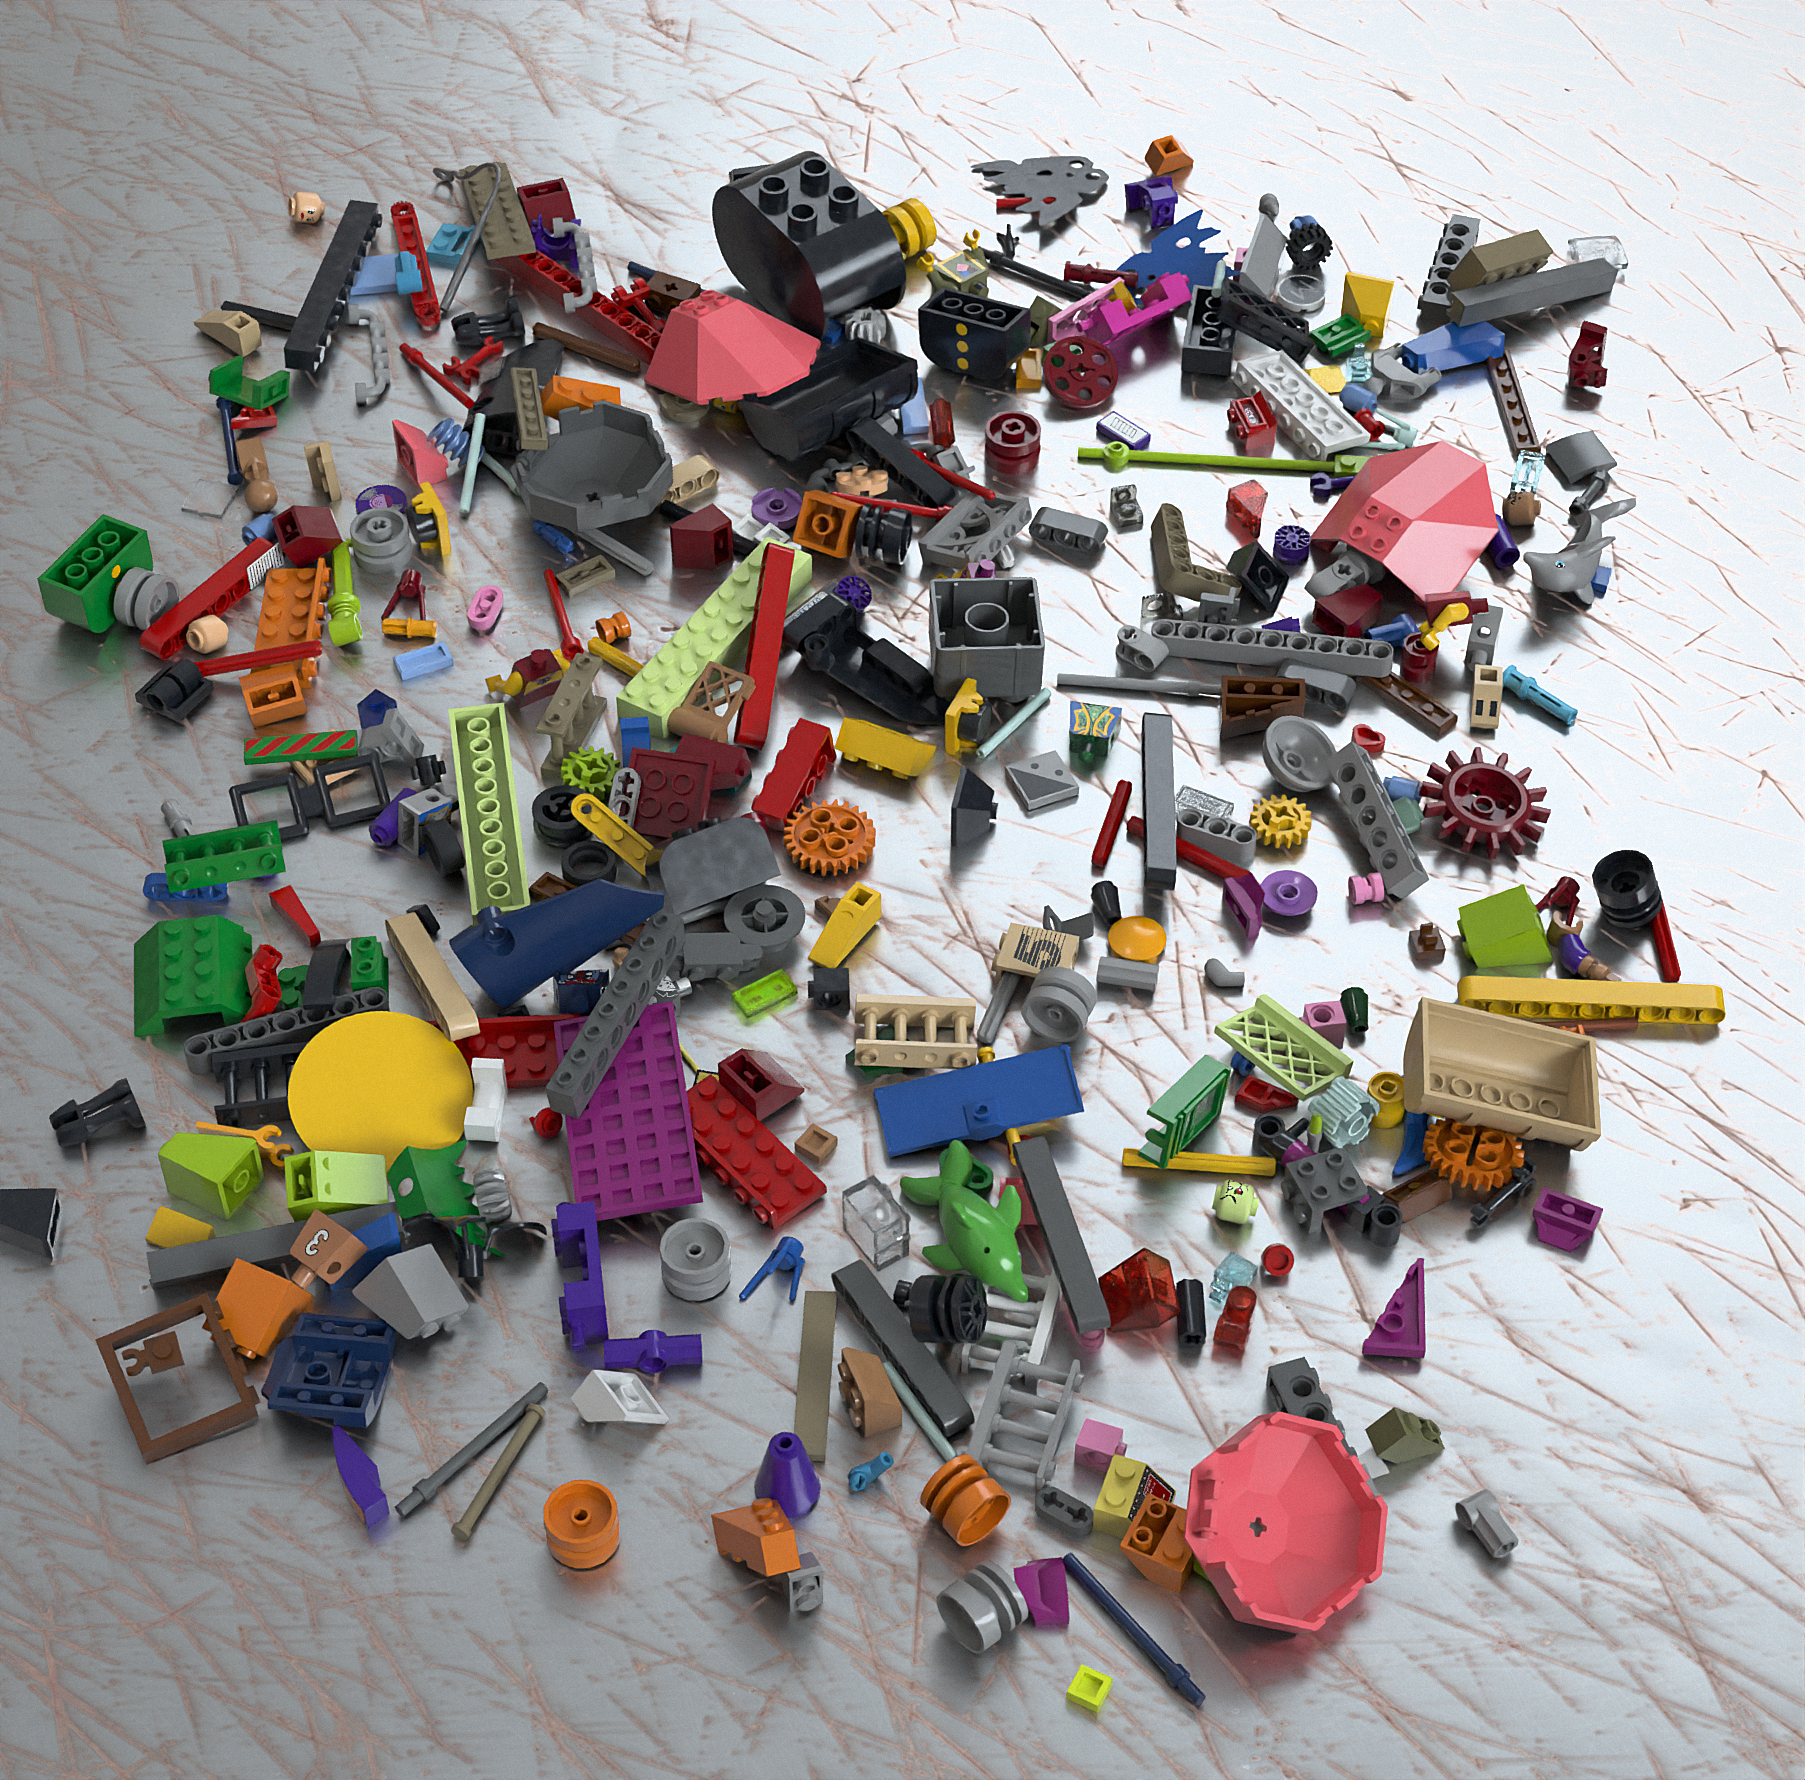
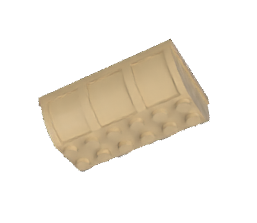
[1403,996,1602,1152]

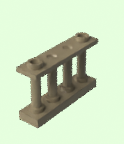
[536,653,607,780]

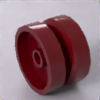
[985,410,1042,475]

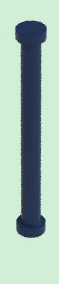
[216,397,243,486]

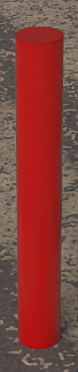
[996,197,1056,208]

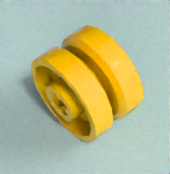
[882,197,937,259]

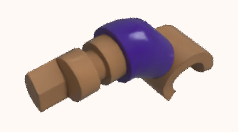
[1546,910,1622,981]

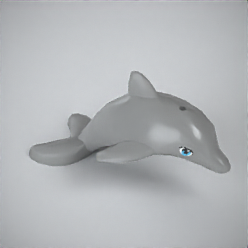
[1523,498,1637,604]

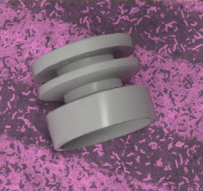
[937,1560,1028,1654]

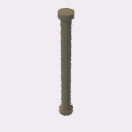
[451,1403,546,1541]

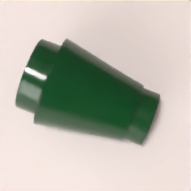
[1340,987,1369,1034]

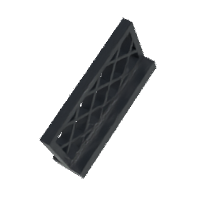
[1216,276,1315,364]

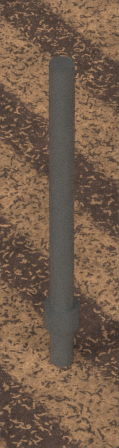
[395,1382,548,1517]

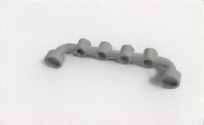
[552,217,597,314]
[348,304,390,403]

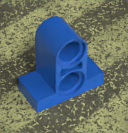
[620,717,651,780]

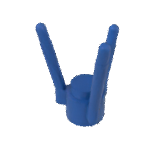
[739,1236,805,1301]

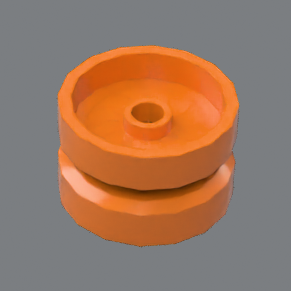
[543,1479,620,1568]

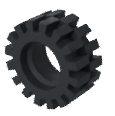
[1285,223,1333,270]

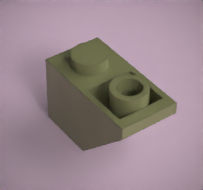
[1029,295,1063,349]
[1365,1407,1445,1464]

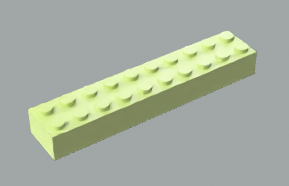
[616,537,812,741]
[448,703,530,927]

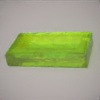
[731,968,798,1019]

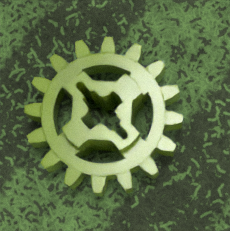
[560,746,621,800]

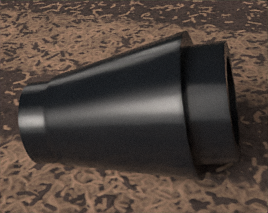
[1090,880,1122,925]

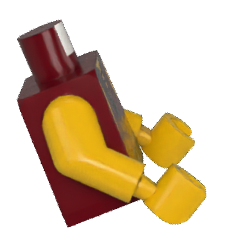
[1419,591,1489,650]

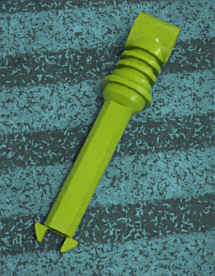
[327,538,363,647]

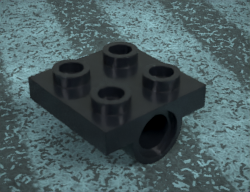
[135,658,214,722]

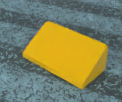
[145,1206,216,1249]

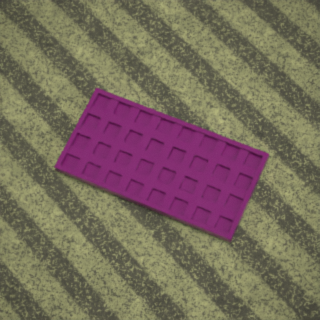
[554,1001,703,1221]

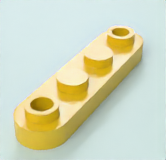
[571,793,653,878]

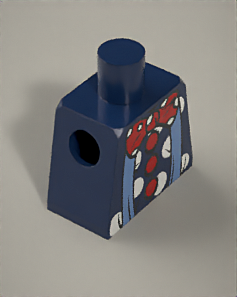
[553,969,610,1014]

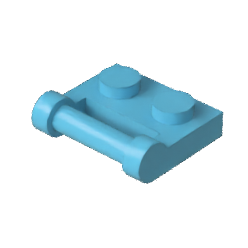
[426,223,480,265]

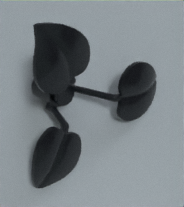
[402,1211,547,1278]

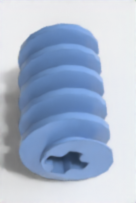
[426,418,485,468]

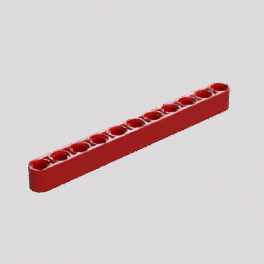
[495,248,662,366]

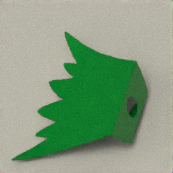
[387,1139,506,1257]

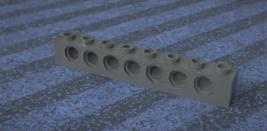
[545,910,687,1119]

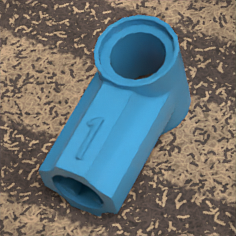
[395,251,423,295]

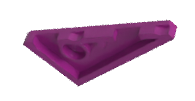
[1362,1258,1426,1358]

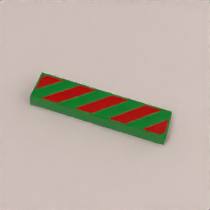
[243,729,358,765]

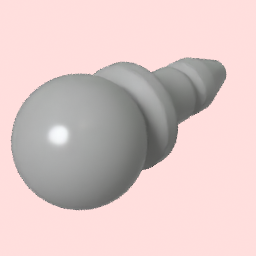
[1259,193,1279,216]

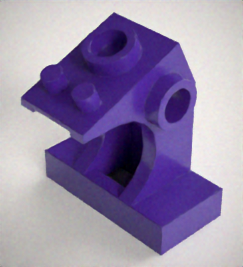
[1124,176,1178,229]
[531,214,582,268]

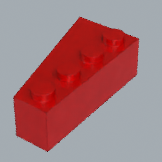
[751,718,837,832]

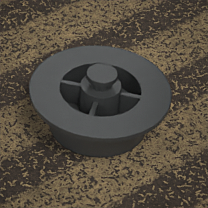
[724,885,806,954]

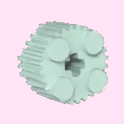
[1308,1076,1381,1148]

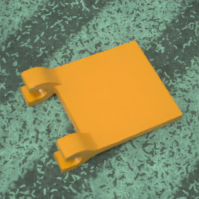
[195,1121,294,1171]

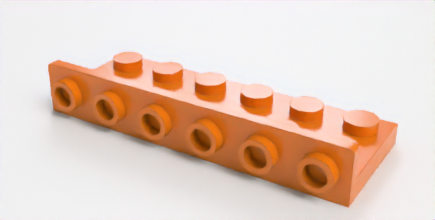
[250,558,331,688]

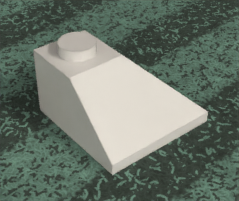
[571,1370,669,1424]

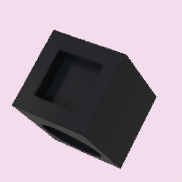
[808,968,850,1010]

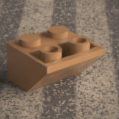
[838,1347,902,1437]

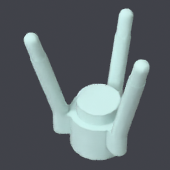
[1355,408,1418,450]

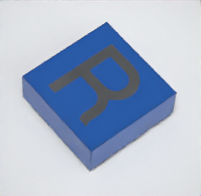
[822,318,845,345]

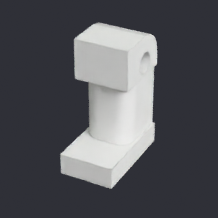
[464,1058,508,1142]

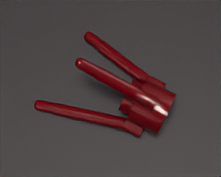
[381,569,426,621]
[1535,876,1580,927]

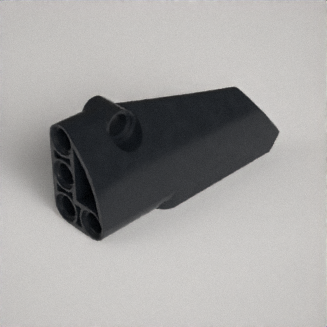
[461,338,564,456]
[782,592,951,725]

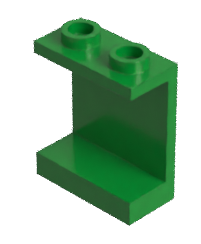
[208,355,290,410]

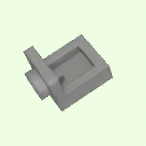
[932,445,976,484]

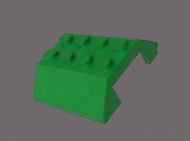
[134,915,252,1037]

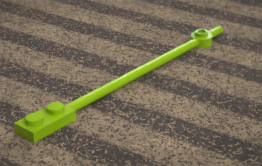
[1077,441,1375,478]

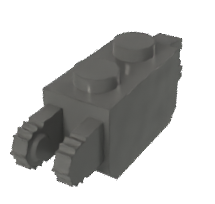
[668,932,764,981]

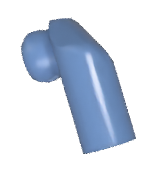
[1289,215,1320,232]

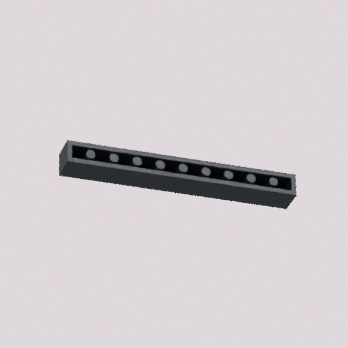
[283,200,382,372]

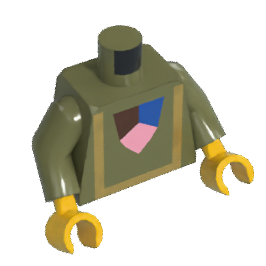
[917,229,989,297]

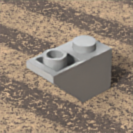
[779,1551,823,1612]

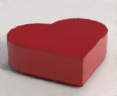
[1351,724,1386,753]

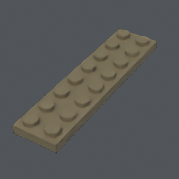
[459,162,536,260]

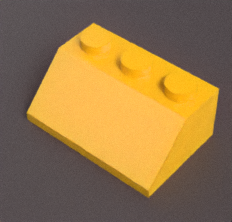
[834,717,937,779]

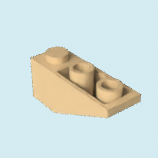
[194,310,262,357]

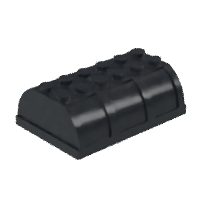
[737,337,919,461]

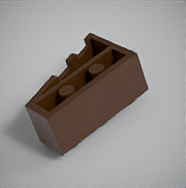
[1219,675,1306,740]

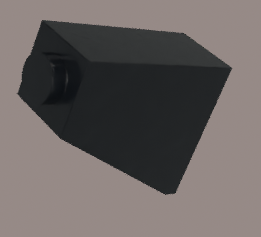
[0,1188,62,1258]

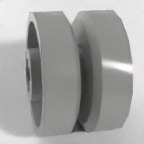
[350,507,412,574]
[114,567,180,631]
[1021,967,1097,1042]
[660,1218,732,1301]

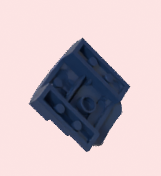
[261,1313,397,1428]

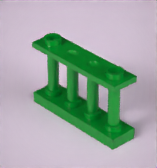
[162,820,286,893]

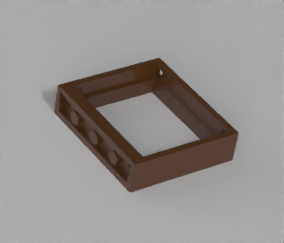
[95,1293,261,1465]

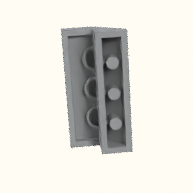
[1239,213,1287,301]

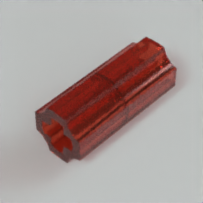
[929,398,956,448]

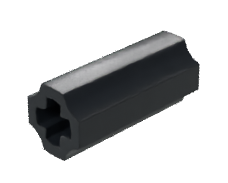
[1175,1279,1207,1347]

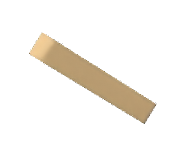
[385,912,480,1042]

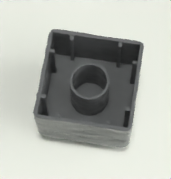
[928,577,1045,703]

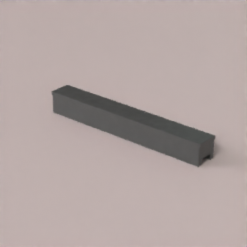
[1445,257,1619,327]
[146,1201,405,1290]

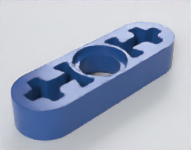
[143,873,229,901]

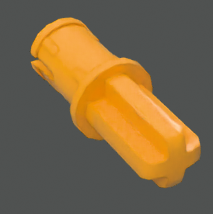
[382,617,437,638]

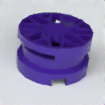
[1273,525,1311,565]
[831,575,872,616]

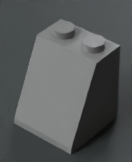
[352,1243,470,1339]

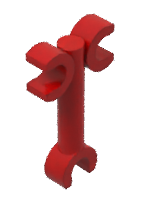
[442,336,504,386]

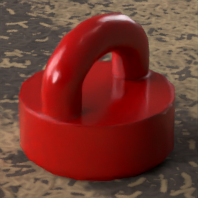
[1261,1243,1294,1276]

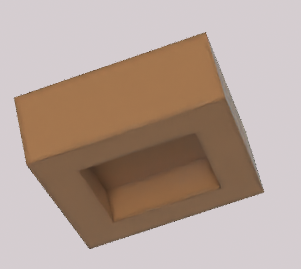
[794,1123,838,1165]

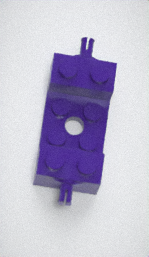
[551,1201,609,1350]

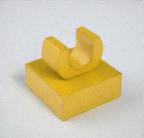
[1107,281,1137,312]

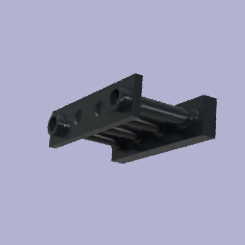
[212,1041,310,1128]

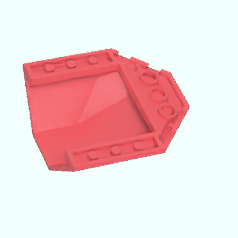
[644,290,821,405]
[1310,440,1499,608]

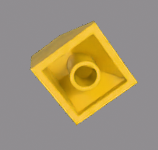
[1341,271,1395,338]

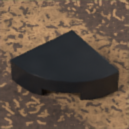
[406,904,441,934]

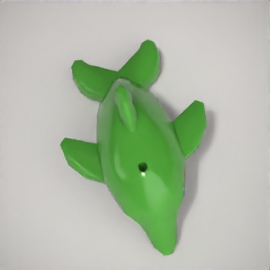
[900,1140,1028,1303]

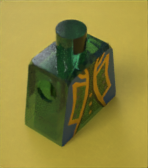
[1069,701,1123,763]

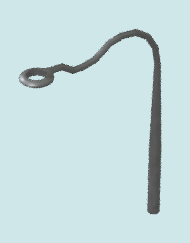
[433,162,501,313]

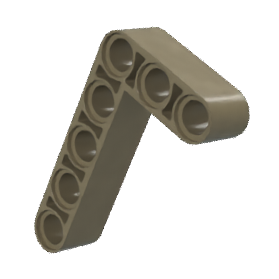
[1150,503,1242,602]

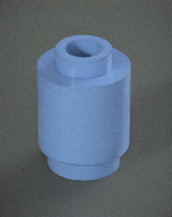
[1339,383,1378,414]
[242,513,277,546]
[1383,775,1422,805]

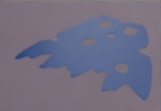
[1116,210,1240,305]

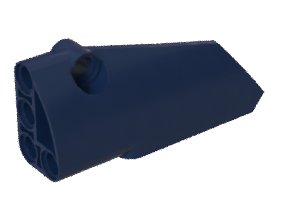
[449,878,665,1009]

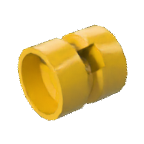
[1367,1071,1405,1129]

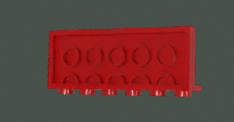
[426,1013,582,1090]
[687,1074,827,1230]

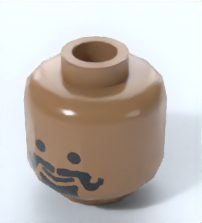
[1502,491,1541,526]

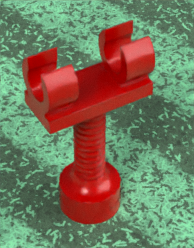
[610,277,666,334]

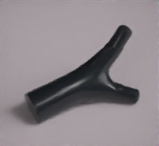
[996,224,1020,258]

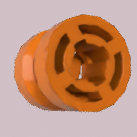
[595,611,631,644]

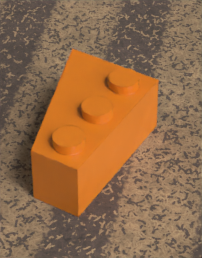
[540,375,621,421]
[711,1498,801,1577]

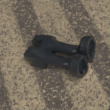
[451,296,526,345]
[49,1078,146,1147]

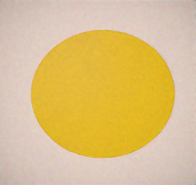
[288,1011,473,1179]

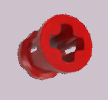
[1353,408,1385,441]

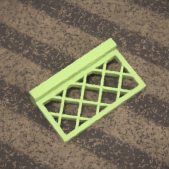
[1214,993,1354,1102]

